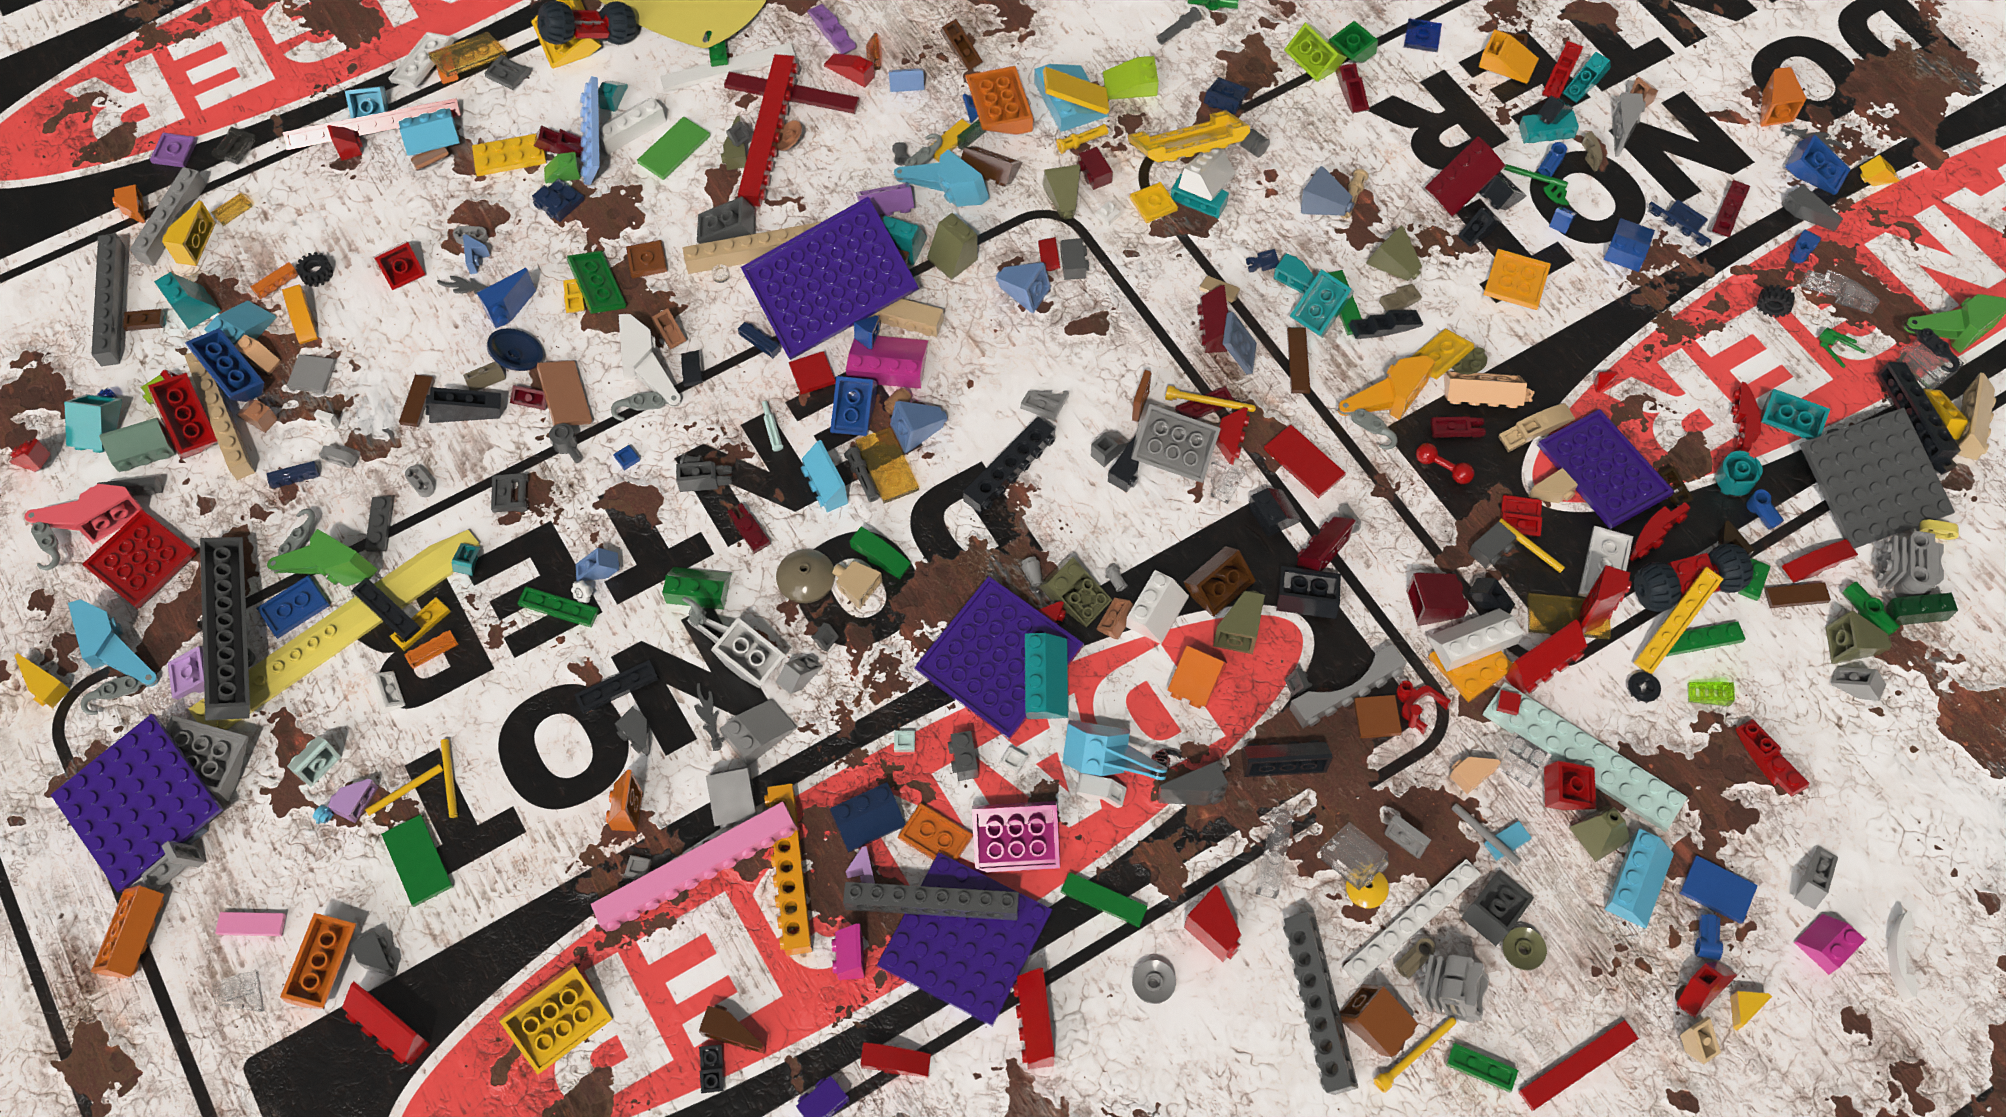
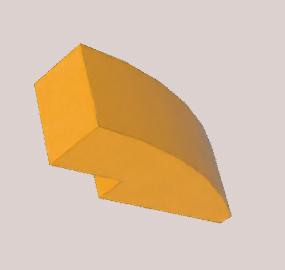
[282,284,318,344]

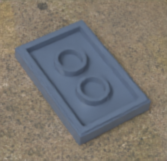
[1223,312,1257,375]

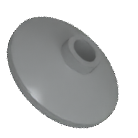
[1132,960,1176,1004]

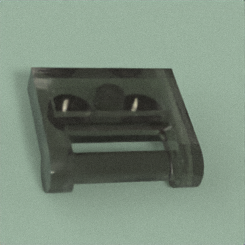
[211,127,258,165]

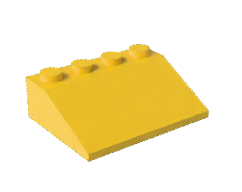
[531,0,601,69]
[499,963,613,1075]

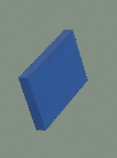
[256,575,330,639]
[1679,855,1758,924]

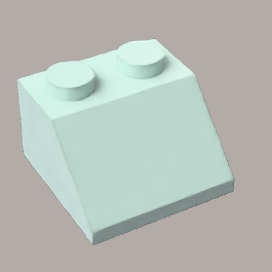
[287,736,341,788]

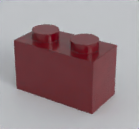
[1076,147,1113,190]

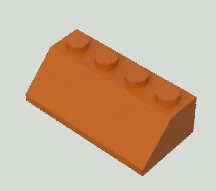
[91,885,164,979]
[280,913,357,1009]

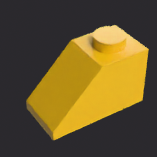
[1860,155,1900,186]

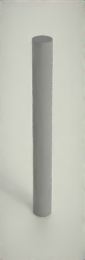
[1452,803,1522,866]

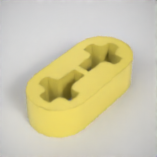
[1919,519,1959,540]

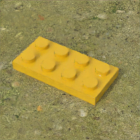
[472,133,547,177]

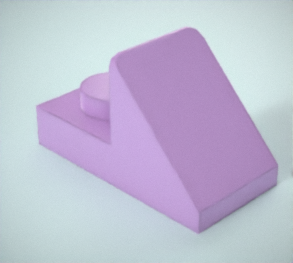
[846,846,875,884]

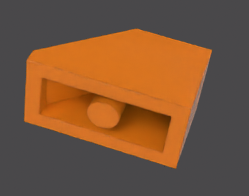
[112,184,145,223]

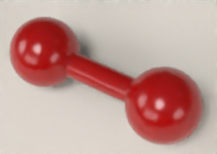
[1416,443,1474,484]

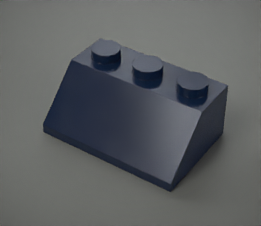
[829,782,906,853]

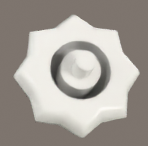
[571,580,593,603]

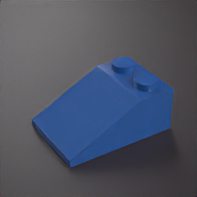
[1785,134,1850,195]
[1604,218,1655,272]
[477,268,536,329]
[830,376,878,436]

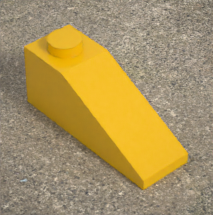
[1924,389,1969,440]
[14,653,70,709]

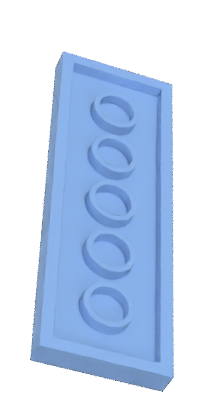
[580,76,600,185]

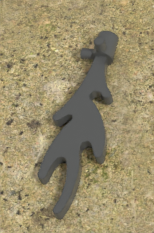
[1781,124,1847,151]
[437,276,491,295]
[694,683,724,751]

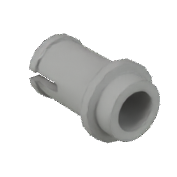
[1105,566,1128,592]

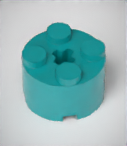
[1715,451,1763,496]

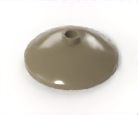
[776,549,835,603]

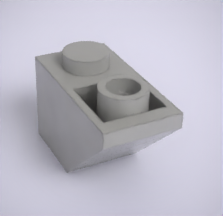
[776,655,823,694]

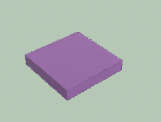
[150,133,197,167]

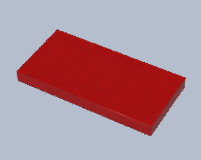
[1264,425,1346,499]

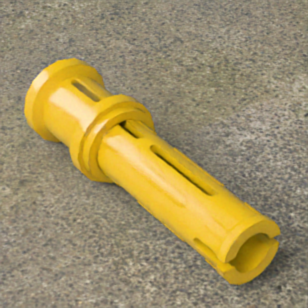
[1056,124,1108,154]

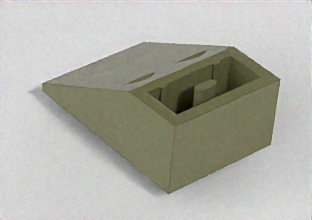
[1039,557,1112,627]

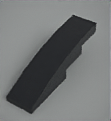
[1348,310,1424,339]

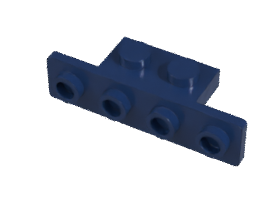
[1649,199,1712,248]

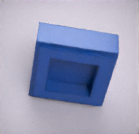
[613,445,640,471]

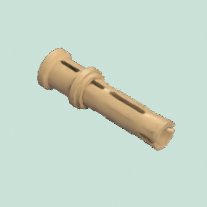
[1341,169,1369,219]

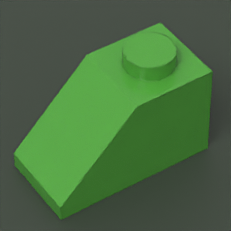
[544,152,581,183]

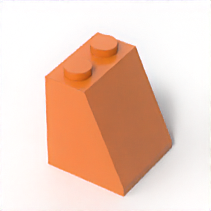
[1760,67,1807,127]
[1167,646,1227,709]

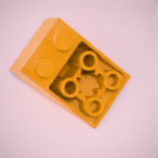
[1479,29,1539,84]

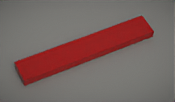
[1518,1020,1639,1112]

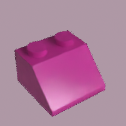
[1794,914,1866,975]
[832,924,865,980]

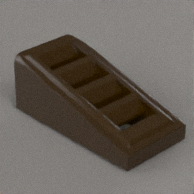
[1659,466,1693,508]

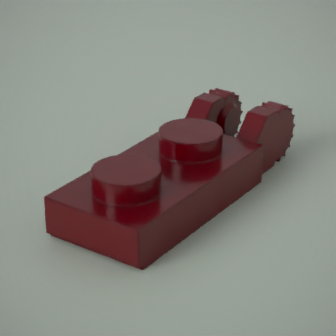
[1430,417,1486,438]
[727,503,771,554]

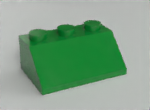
[662,567,732,610]

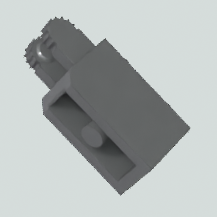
[676,461,732,492]

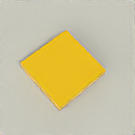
[1130,182,1178,223]

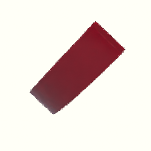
[1712,180,1750,237]

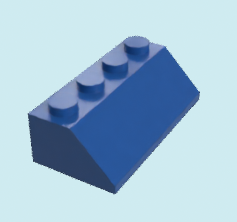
[185,328,264,402]

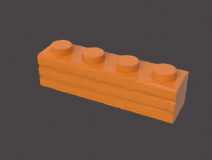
[250,262,298,299]
[404,630,459,669]

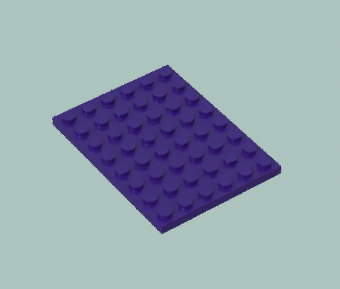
[741,197,919,360]

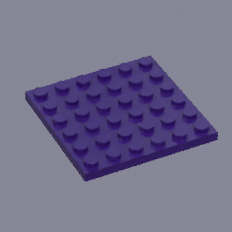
[914,576,1084,740]
[51,714,223,893]
[877,853,1052,1027]

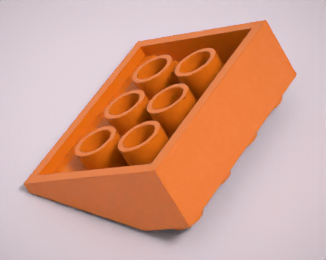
[965,66,1033,135]

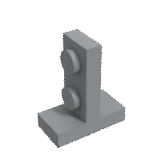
[141,841,205,891]

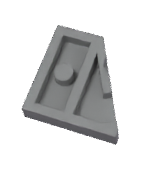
[1020,391,1069,421]

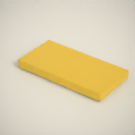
[1043,66,1110,115]

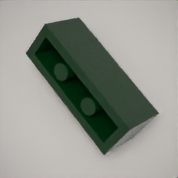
[1884,592,1958,625]

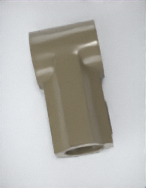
[1394,938,1436,979]

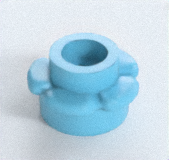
[313,804,333,824]

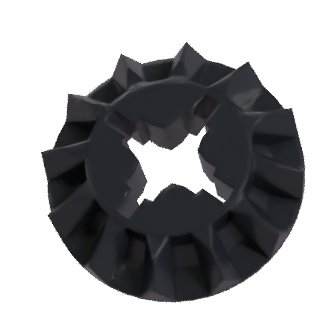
[1627,672,1661,704]

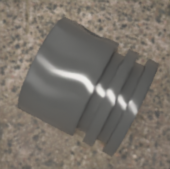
[1241,128,1270,158]

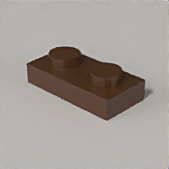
[122,309,164,331]

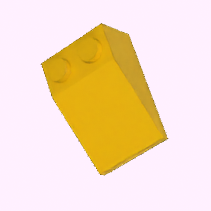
[162,201,216,266]

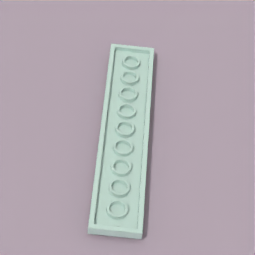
[1483,682,1688,832]

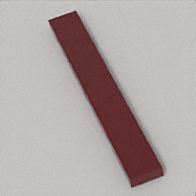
[724,72,860,114]

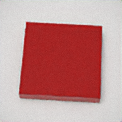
[788,351,836,395]

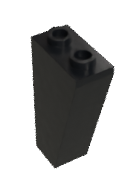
[425,387,501,423]

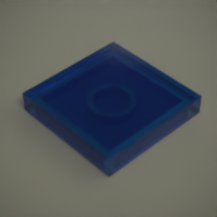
[1404,18,1442,53]

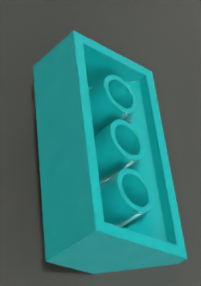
[1025,633,1068,719]

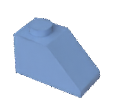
[576,548,619,581]

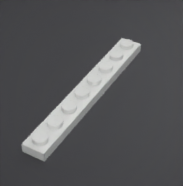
[1342,859,1482,985]

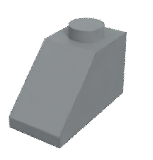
[1831,667,1886,701]

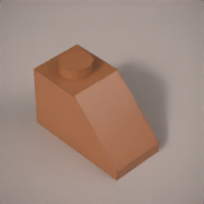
[1630,77,1658,108]
[236,399,278,433]

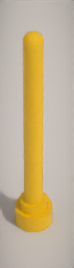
[1165,385,1256,412]
[1373,1017,1457,1093]

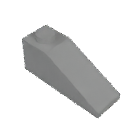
[1794,846,1838,910]

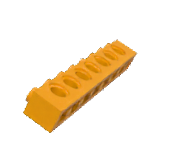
[764,784,813,956]

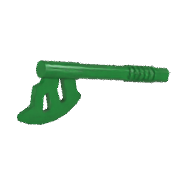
[1504,164,1569,205]

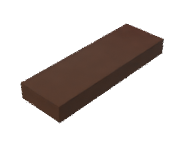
[399,374,435,427]
[1764,582,1831,608]

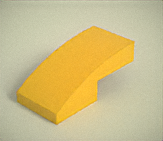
[563,279,585,313]

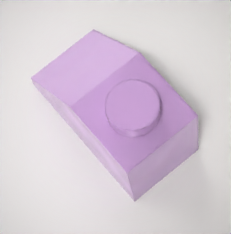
[328,779,379,823]

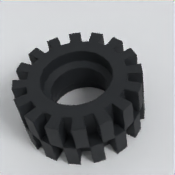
[296,252,333,287]
[1757,285,1795,318]

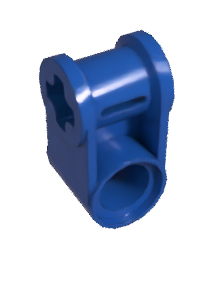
[1789,229,1822,264]

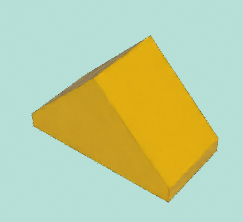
[1730,991,1773,1031]

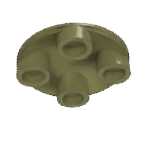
[1452,347,1487,374]

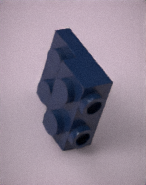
[1204,77,1250,114]
[532,178,585,222]

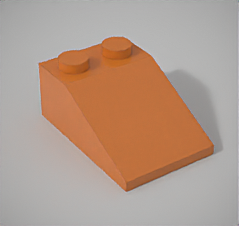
[606,770,643,831]

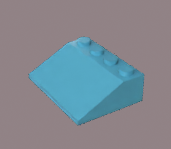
[1034,64,1108,132]

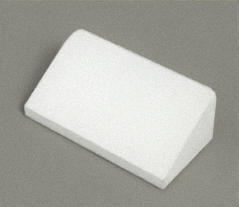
[371,671,405,714]

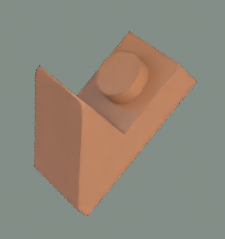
[651,308,687,350]

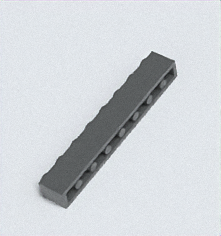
[91,233,125,367]

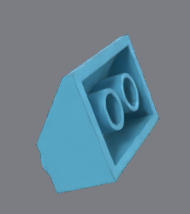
[398,108,459,156]
[801,440,848,513]

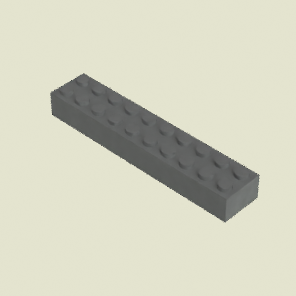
[200,537,250,721]

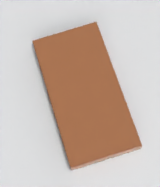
[537,361,592,426]

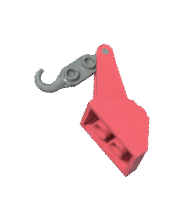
[24,484,144,570]

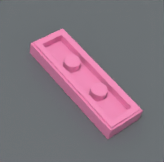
[215,912,286,936]

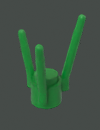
[1818,327,1866,368]

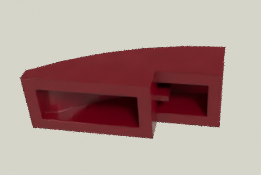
[1336,63,1370,114]
[533,125,583,158]

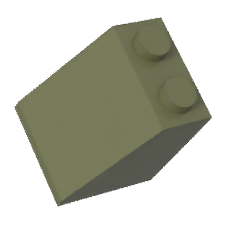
[927,213,978,280]
[1213,591,1265,655]

